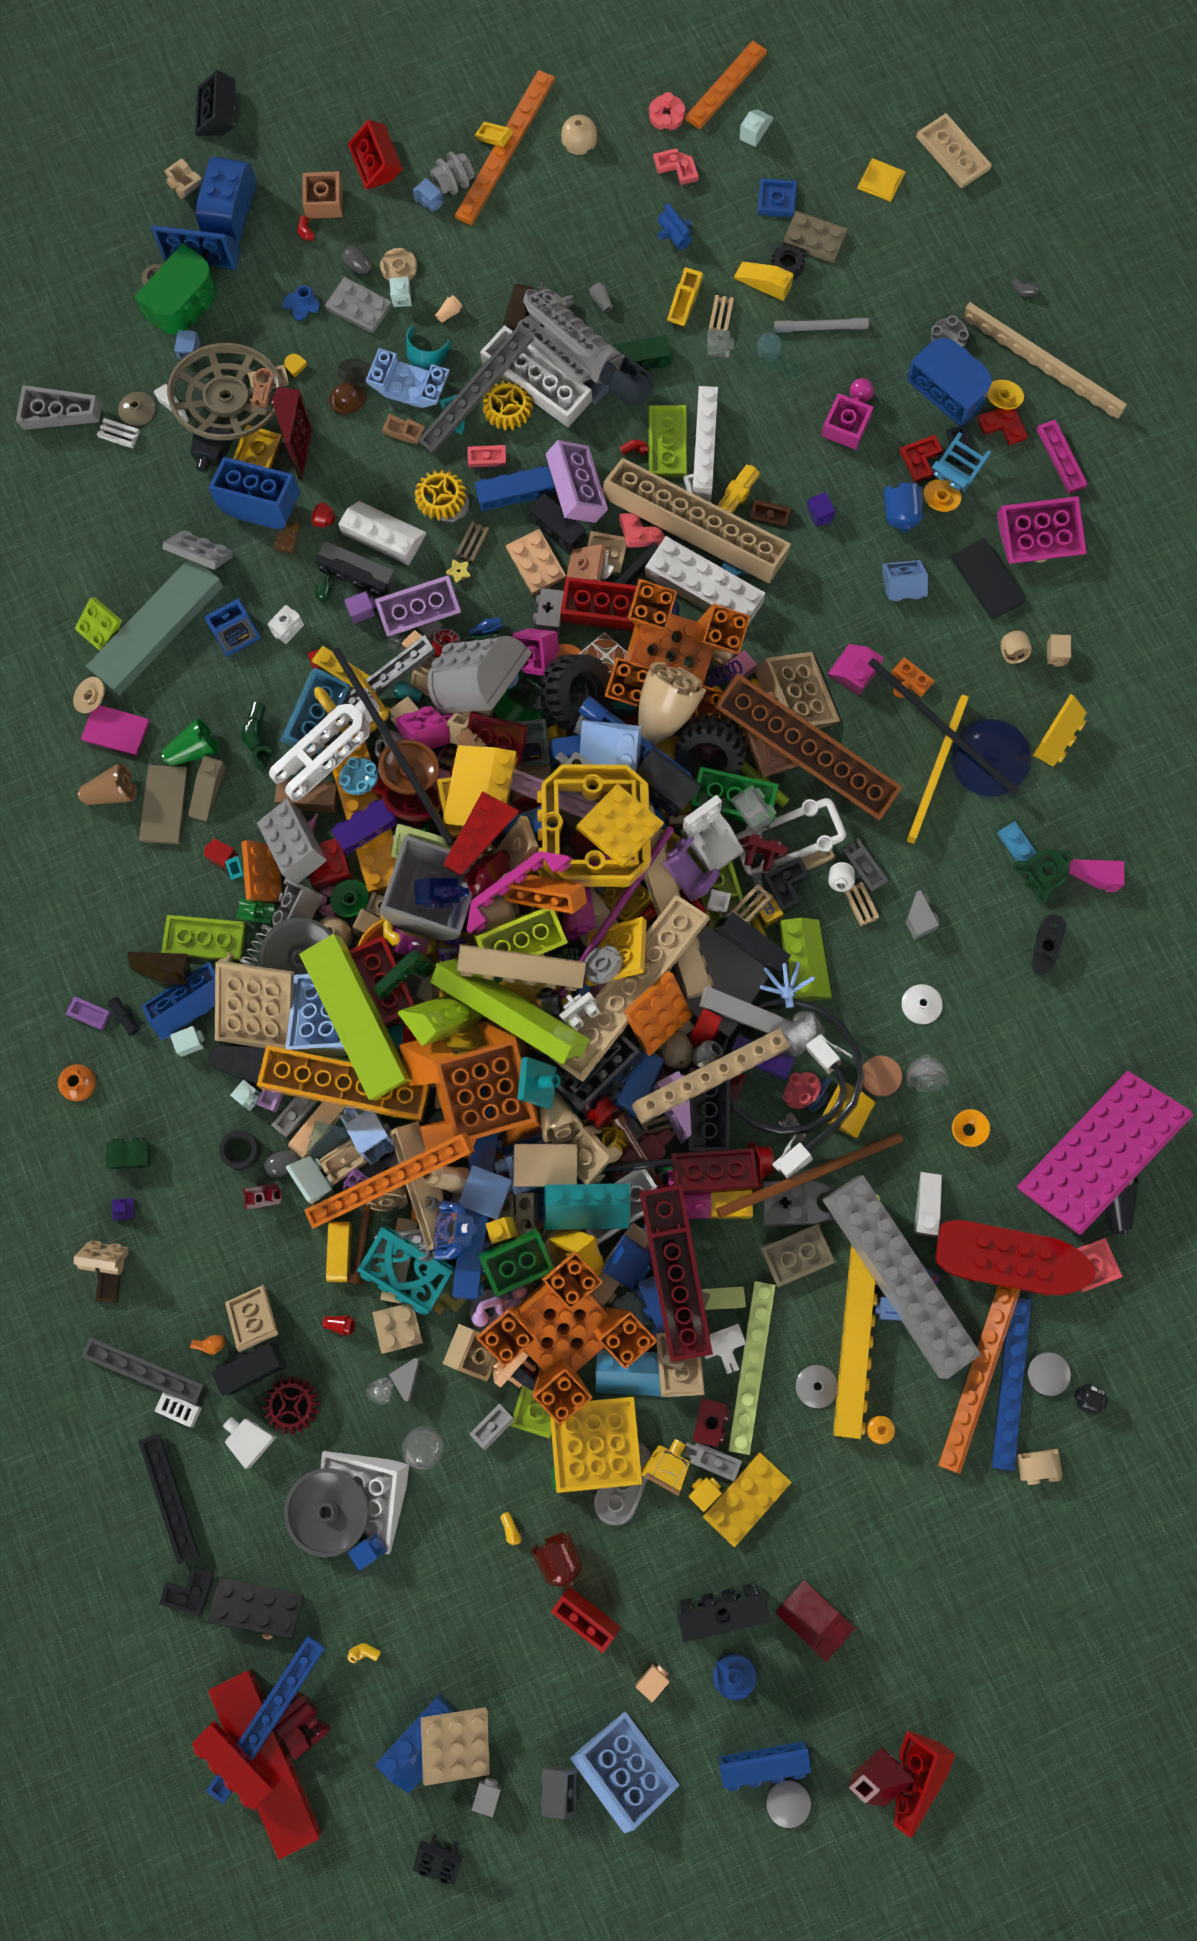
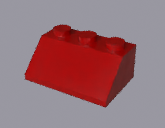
[348,119,403,190]

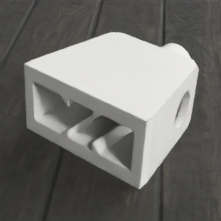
[223,1417,277,1469]

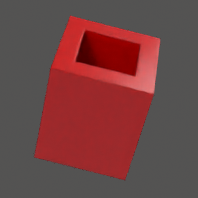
[204,838,238,871]

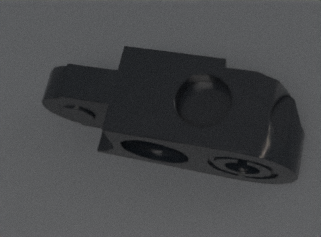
[1031,914,1067,976]

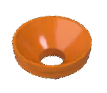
[58,1064,96,1101]

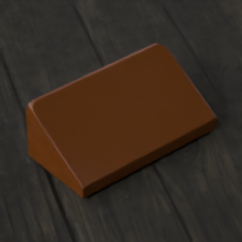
[750,499,792,528]

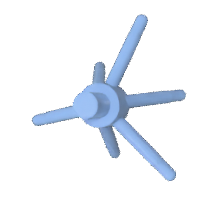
[760,962,815,1008]

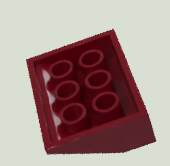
[271,387,313,479]

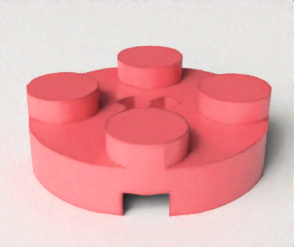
[649,92,685,131]

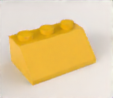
[1033,694,1087,767]

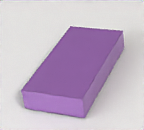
[66,996,112,1031]

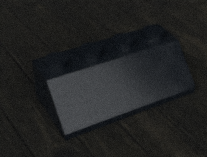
[685,1067,730,1151]

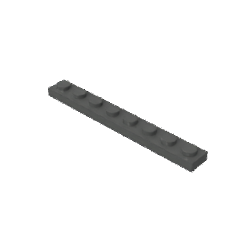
[418,324,534,454]

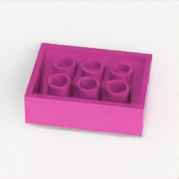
[997,496,1086,564]

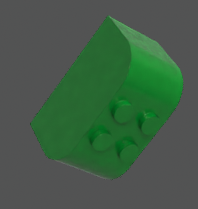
[134,243,217,335]

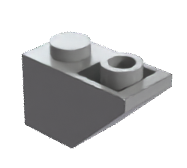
[905,890,939,940]

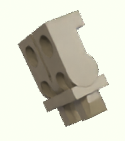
[499,1193,540,1243]

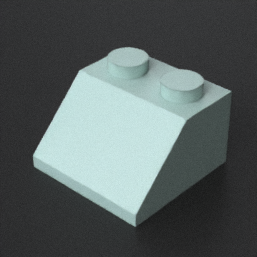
[286,1156,335,1205]

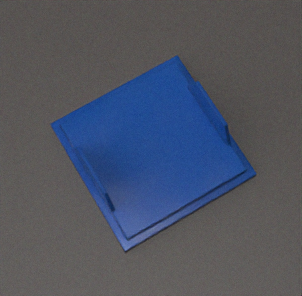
[602,1235,651,1290]

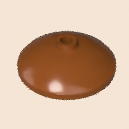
[378,740,439,795]

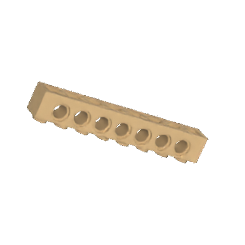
[632,1028,790,1124]

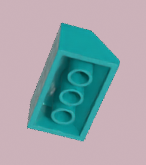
[544,1184,631,1230]

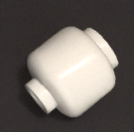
[828,862,855,892]

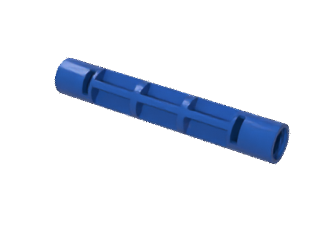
[578,696,691,776]

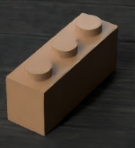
[275,778,339,813]

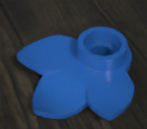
[282,285,319,321]

